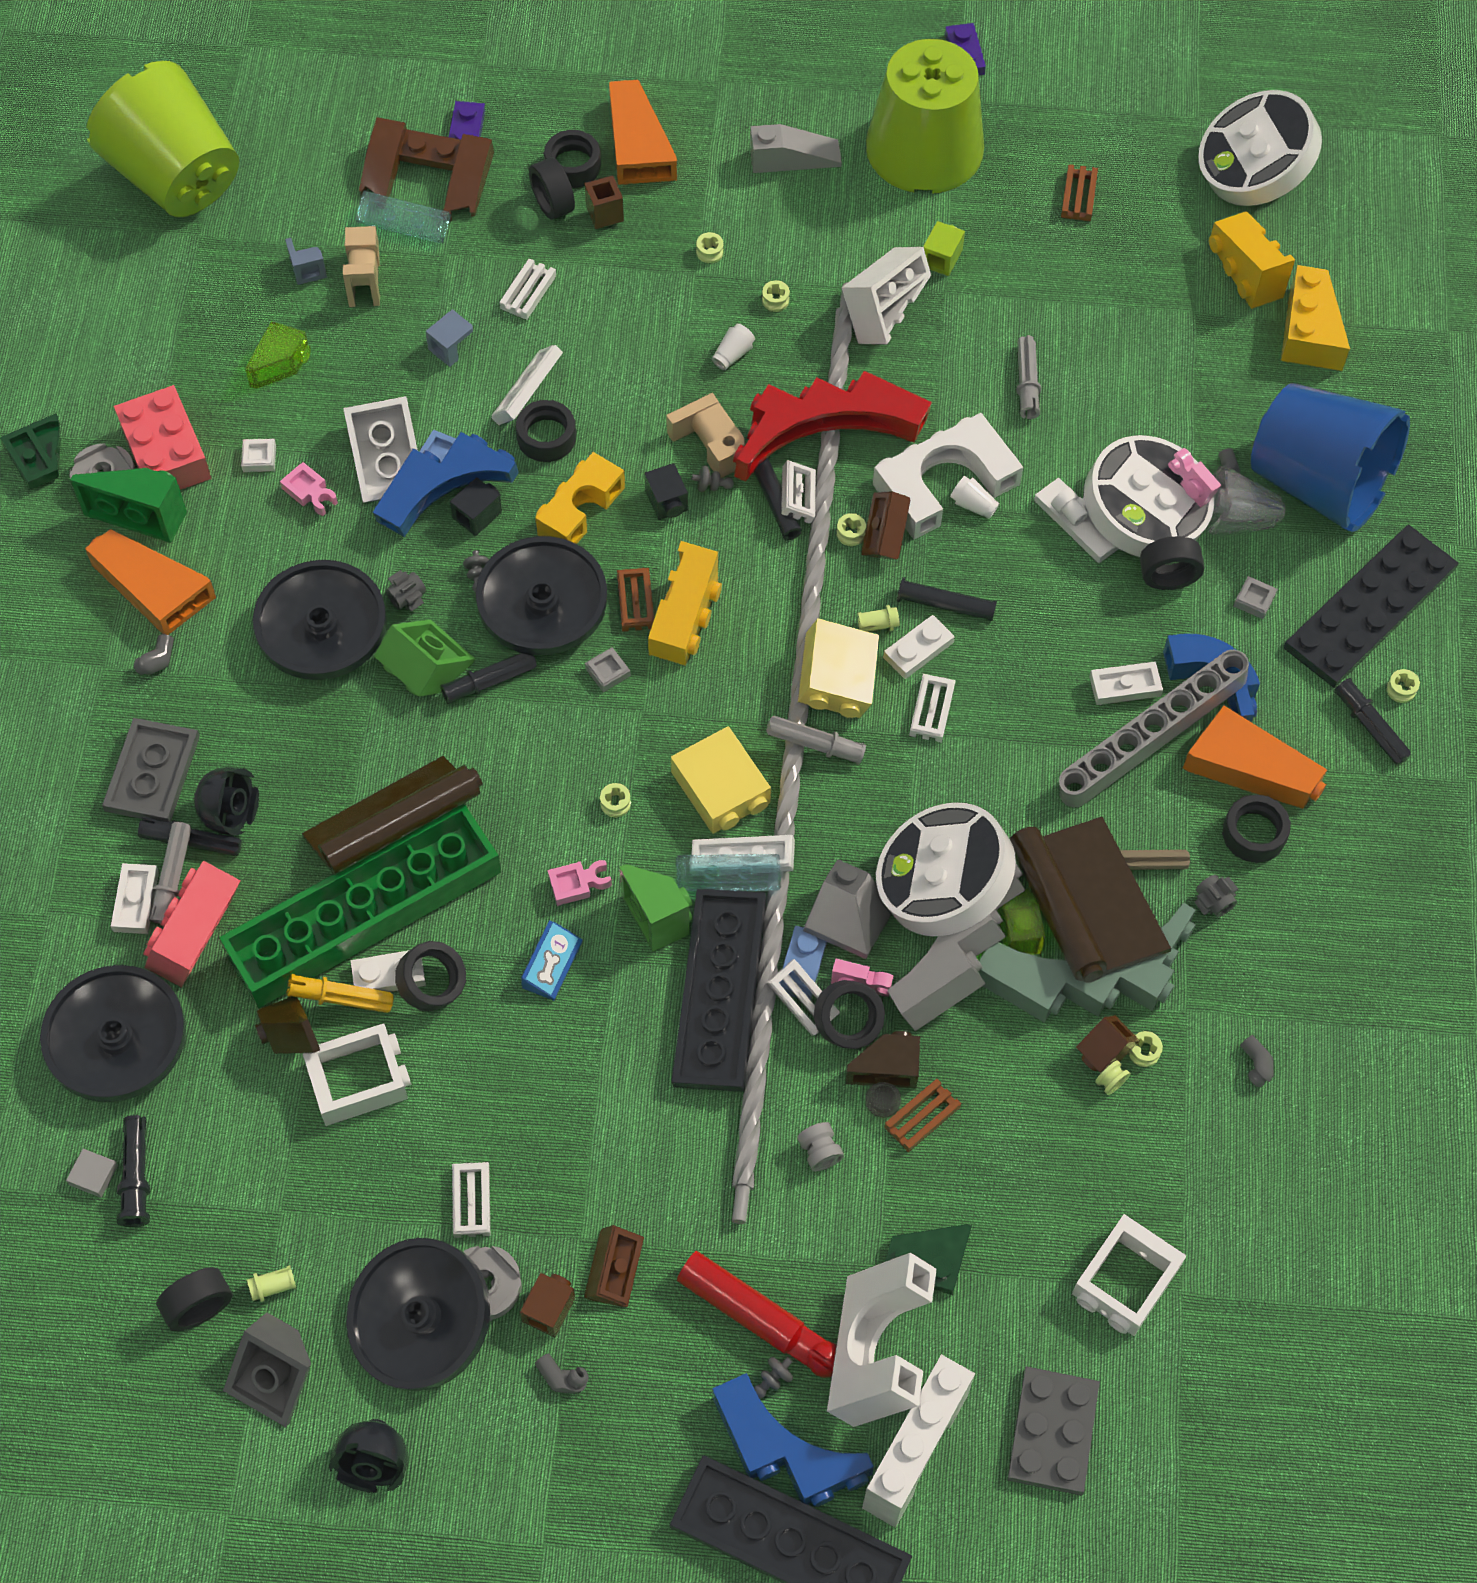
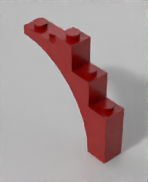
[733,371,932,482]

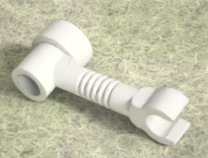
[1051,487,1088,526]

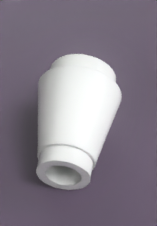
[712,324,755,370]
[950,476,1000,519]

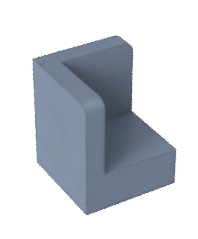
[285,238,327,285]
[426,309,473,367]

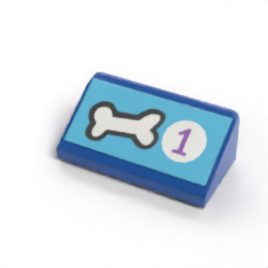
[521,920,583,1001]

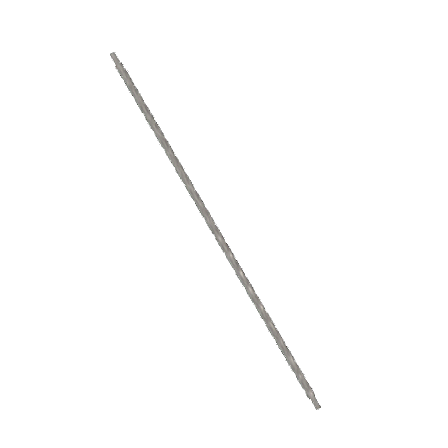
[732,282,853,1224]

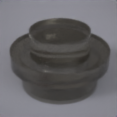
[865,1082,901,1118]

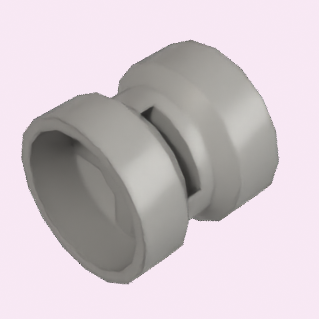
[797,1122,844,1171]

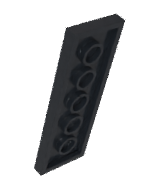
[1284,524,1459,688]
[672,889,767,1092]
[670,1455,912,1583]

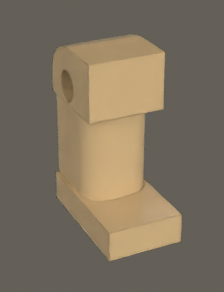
[343,226,380,307]
[666,393,744,478]

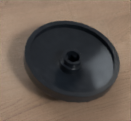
[476,536,608,655]
[253,560,387,680]
[40,965,186,1102]
[346,1238,490,1391]

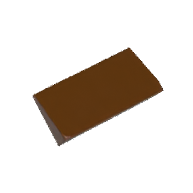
[861,491,911,560]
[584,1225,644,1308]

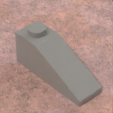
[750,124,842,173]

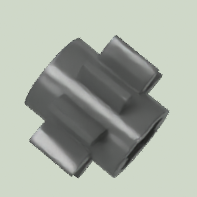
[385,570,426,612]
[1194,874,1239,917]

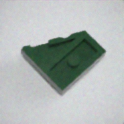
[0,413,60,490]
[885,1224,972,1295]

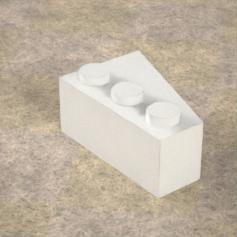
[842,247,931,344]

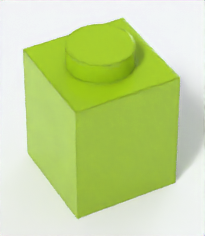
[923,221,965,277]

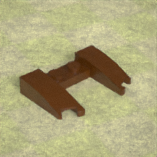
[359,117,494,222]

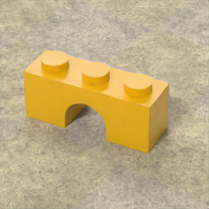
[535,452,625,544]

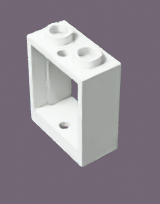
[303,1023,411,1126]
[1072,1214,1186,1336]

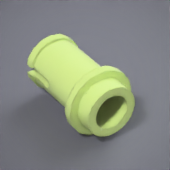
[857,605,900,632]
[247,1265,296,1302]

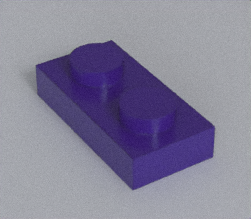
[945,23,986,75]
[449,101,485,140]

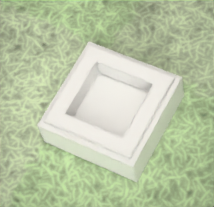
[241,439,276,472]

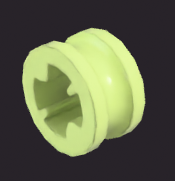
[696,232,723,264]
[762,280,790,312]
[837,513,866,546]
[1386,669,1420,703]
[600,783,631,818]
[1129,1031,1163,1067]
[1095,1060,1131,1095]

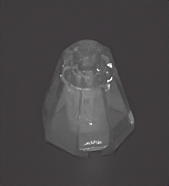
[1205,466,1285,536]

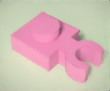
[1168,448,1221,508]
[280,462,338,516]
[548,860,612,906]
[831,959,893,997]

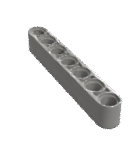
[1059,649,1249,807]

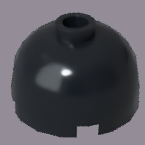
[194,767,259,835]
[329,1419,408,1493]

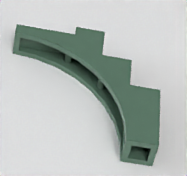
[978,903,1196,1023]

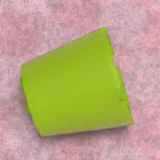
[866,39,984,194]
[86,61,239,217]

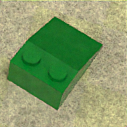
[70,468,187,543]

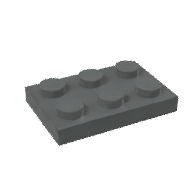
[102,718,200,822]
[1007,1366,1100,1496]

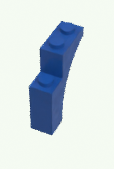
[373,432,519,537]
[712,1373,874,1507]

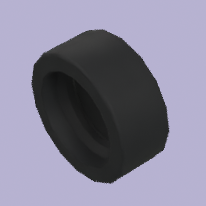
[544,129,601,188]
[529,157,575,220]
[516,400,576,462]
[1140,536,1205,590]
[1222,794,1291,863]
[395,941,466,1011]
[814,980,885,1049]
[156,1267,233,1332]

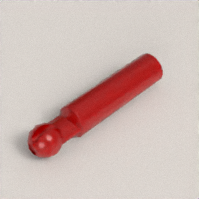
[677,1251,837,1378]

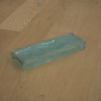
[355,191,451,244]
[676,854,781,891]

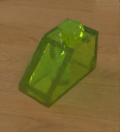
[245,321,311,389]
[997,889,1045,955]

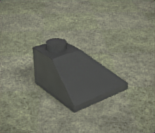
[803,859,892,959]
[223,1313,311,1427]

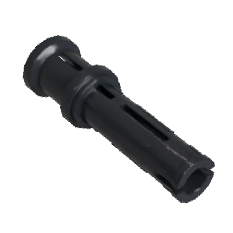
[117,1115,150,1227]

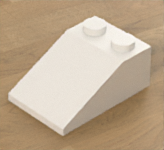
[343,396,418,503]

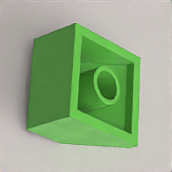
[374,619,475,697]
[619,864,692,952]

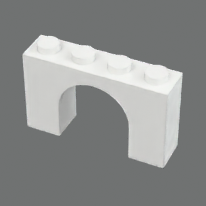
[873,413,1023,540]
[827,1253,936,1427]
[862,1354,975,1528]

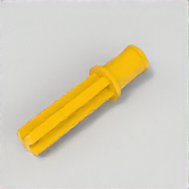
[287,974,394,1013]

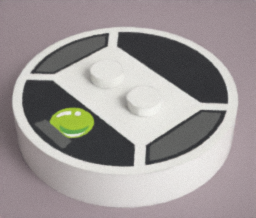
[1198,90,1322,206]
[1084,435,1214,557]
[876,803,1016,936]

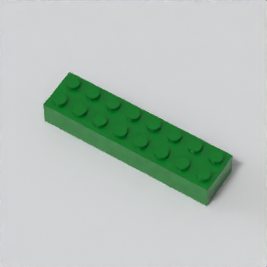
[219,803,501,1009]

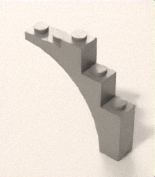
[887,864,1025,1031]

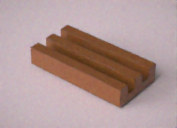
[1061,164,1098,221]
[617,568,654,632]
[884,1078,961,1153]

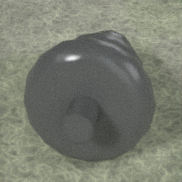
[691,466,734,492]
[463,550,489,593]
[754,1357,793,1399]

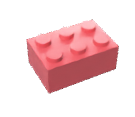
[114,385,211,490]
[143,861,240,987]

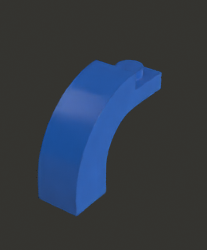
[1163,634,1260,722]

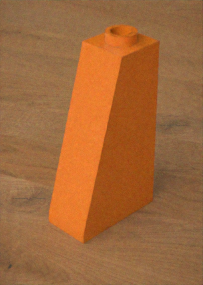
[609,80,677,185]
[85,529,216,635]
[1183,706,1327,809]

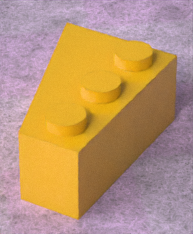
[1209,211,1295,309]
[1281,265,1350,371]
[648,541,722,666]

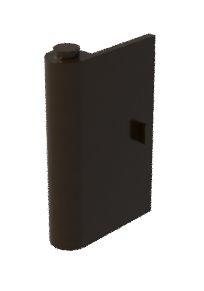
[302,756,483,875]
[1009,816,1171,983]

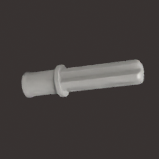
[1016,335,1041,419]
[766,716,866,765]
[149,822,191,924]

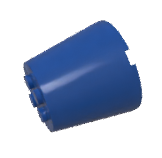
[1251,383,1410,532]

